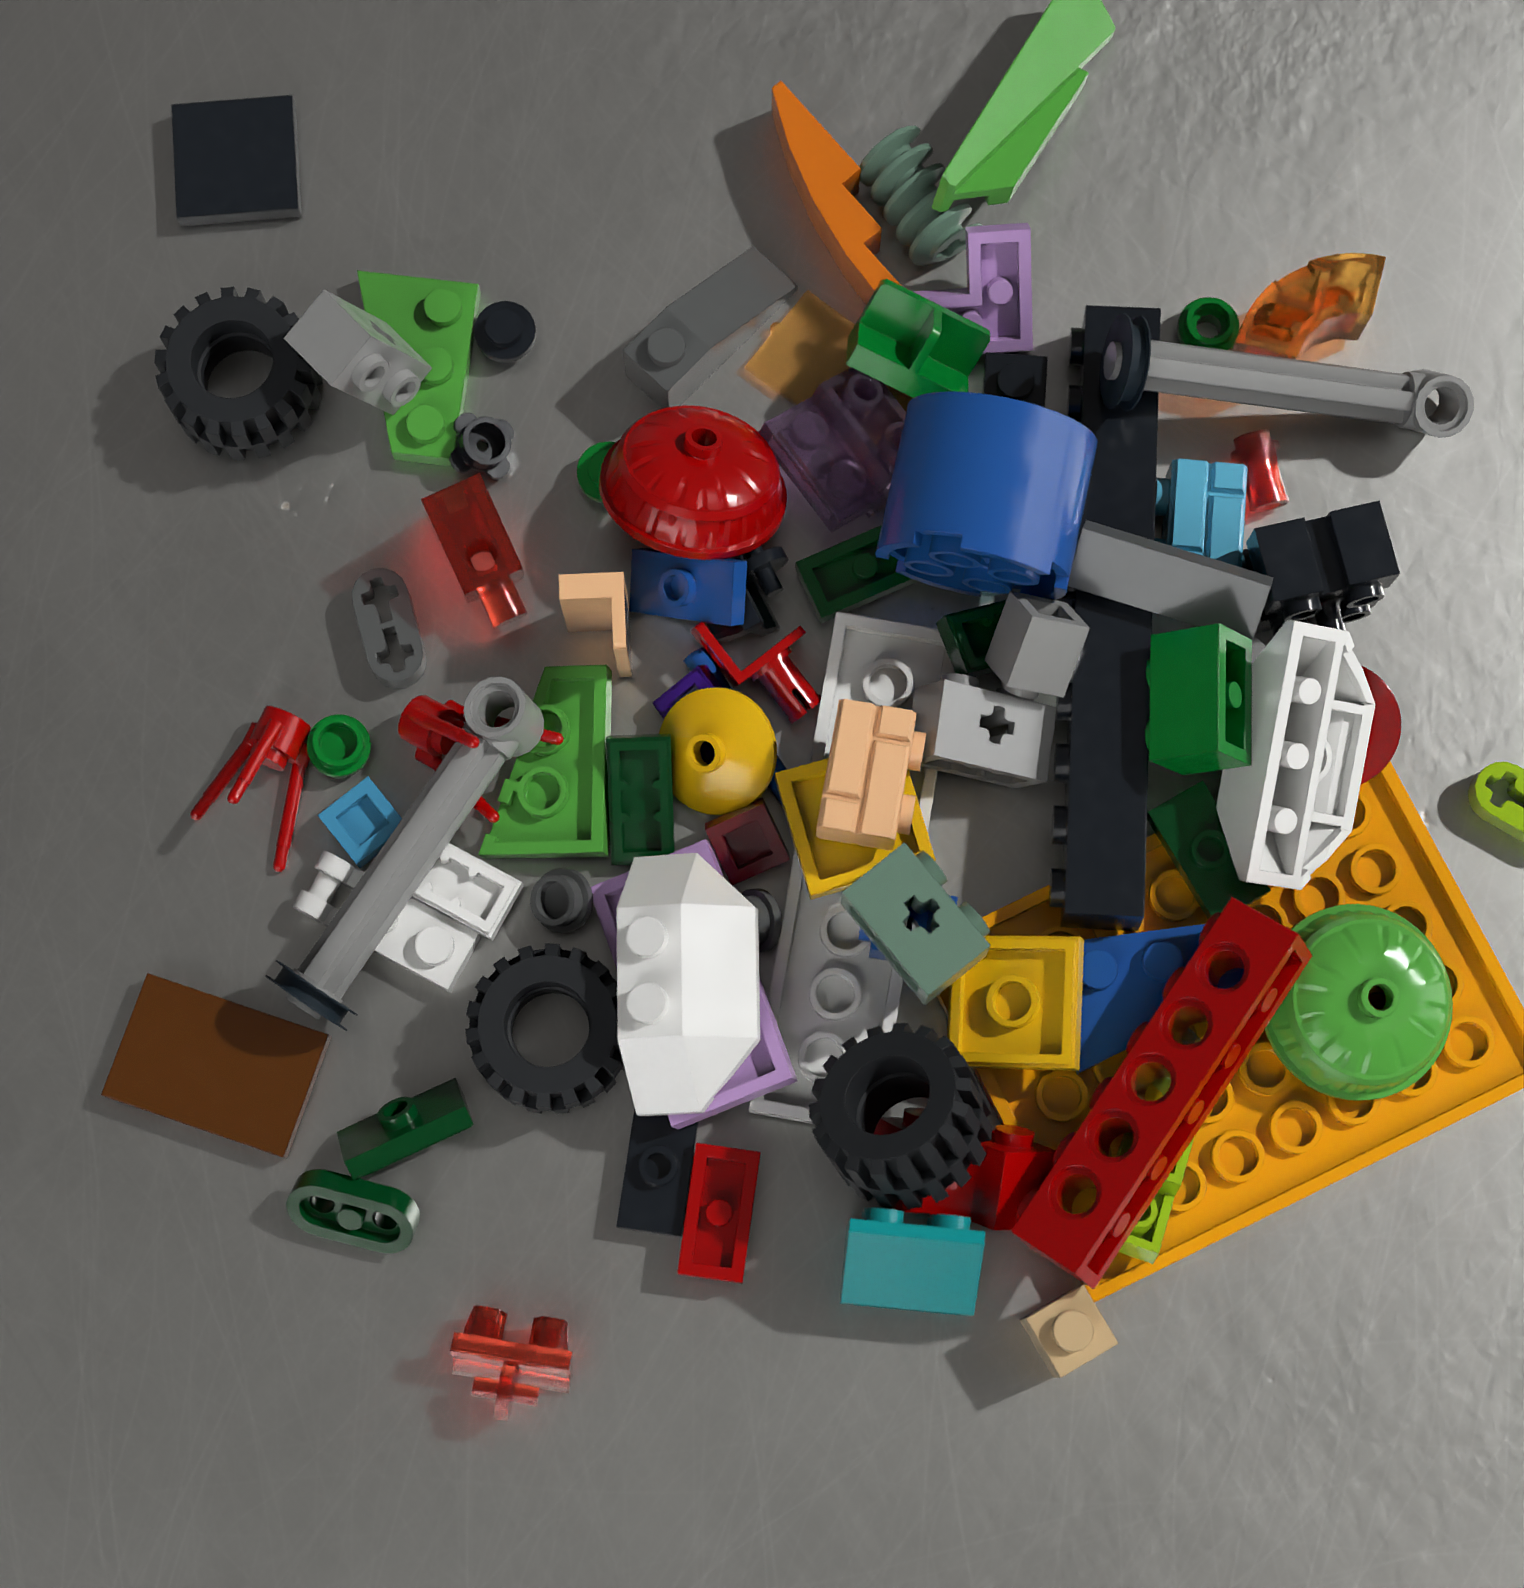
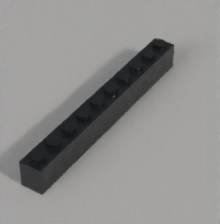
[1049,305,1161,931]

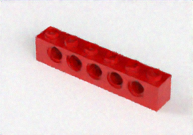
[1010,897,1312,1290]

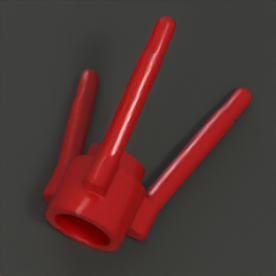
[398,695,564,823]
[190,706,311,872]

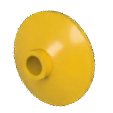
[659,687,777,815]

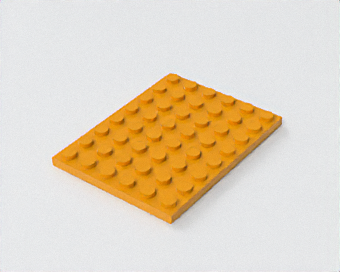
[937,762,1524,1303]

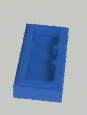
[629,548,747,626]

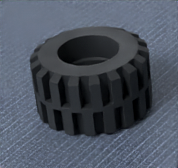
[154,287,323,460]
[465,943,625,1114]
[809,1023,993,1209]

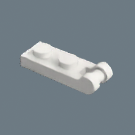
[292,851,481,993]

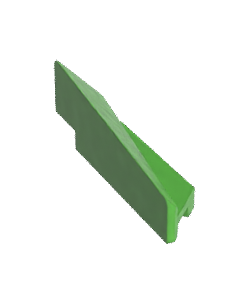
[931,0,1116,212]

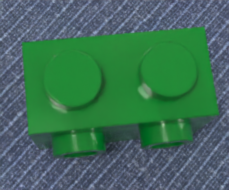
[1145,623,1252,775]

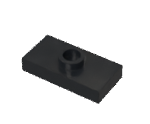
[616,1108,699,1238]

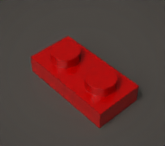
[677,1143,761,1284]

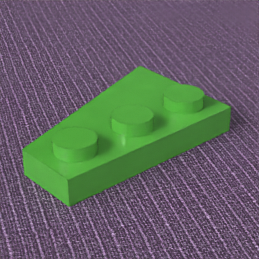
[357,270,481,466]
[478,664,612,859]

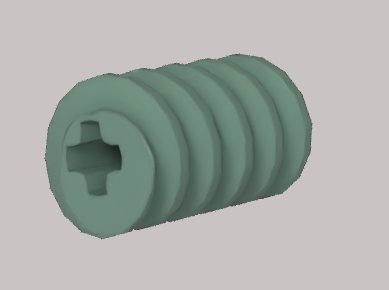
[859,126,983,266]

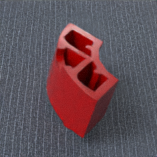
[874,1108,1056,1231]

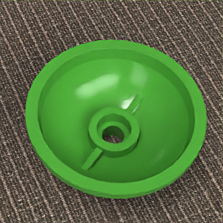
[1265,904,1453,1101]

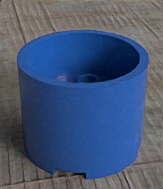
[875,392,1097,600]

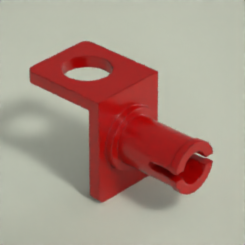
[690,621,821,724]

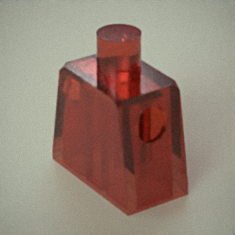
[421,473,528,629]

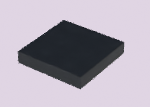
[171,95,302,226]

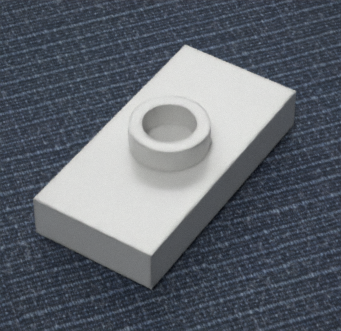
[412,843,524,941]

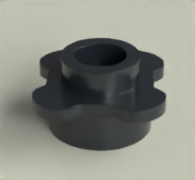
[449,413,514,480]

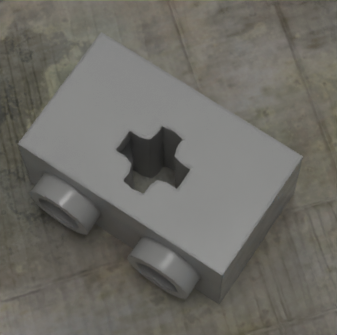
[284,289,432,415]
[912,673,1057,788]

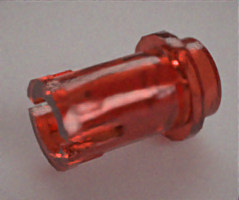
[1230,430,1289,513]

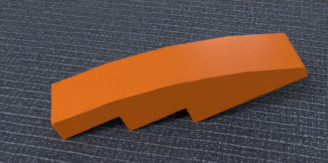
[772,81,901,305]

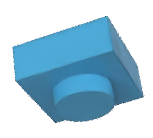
[317,776,402,868]

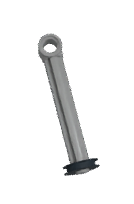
[1100,313,1474,438]
[265,677,544,1031]

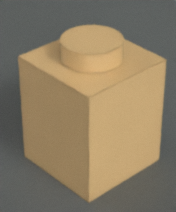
[1020,1284,1119,1378]

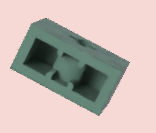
[841,842,991,1006]

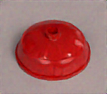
[599,406,787,560]

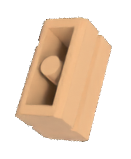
[816,699,926,850]

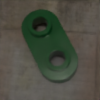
[286,1169,420,1254]

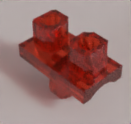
[450,1305,573,1422]

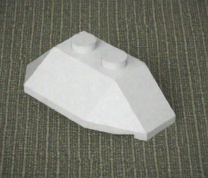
[1216,620,1376,890]
[617,853,760,1116]

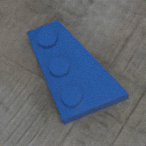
[1076,924,1244,1074]

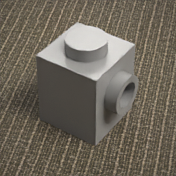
[985,591,1090,699]

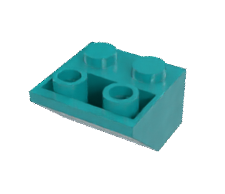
[839,1208,986,1317]

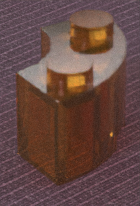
[1230,253,1386,359]

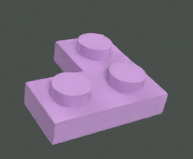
[912,223,1033,354]

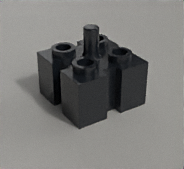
[1242,500,1400,637]

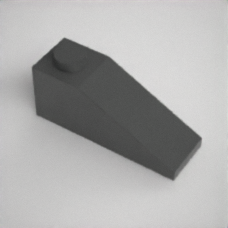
[622,246,798,409]

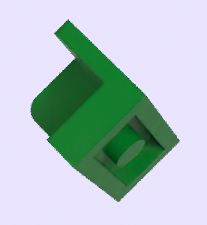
[846,279,990,398]

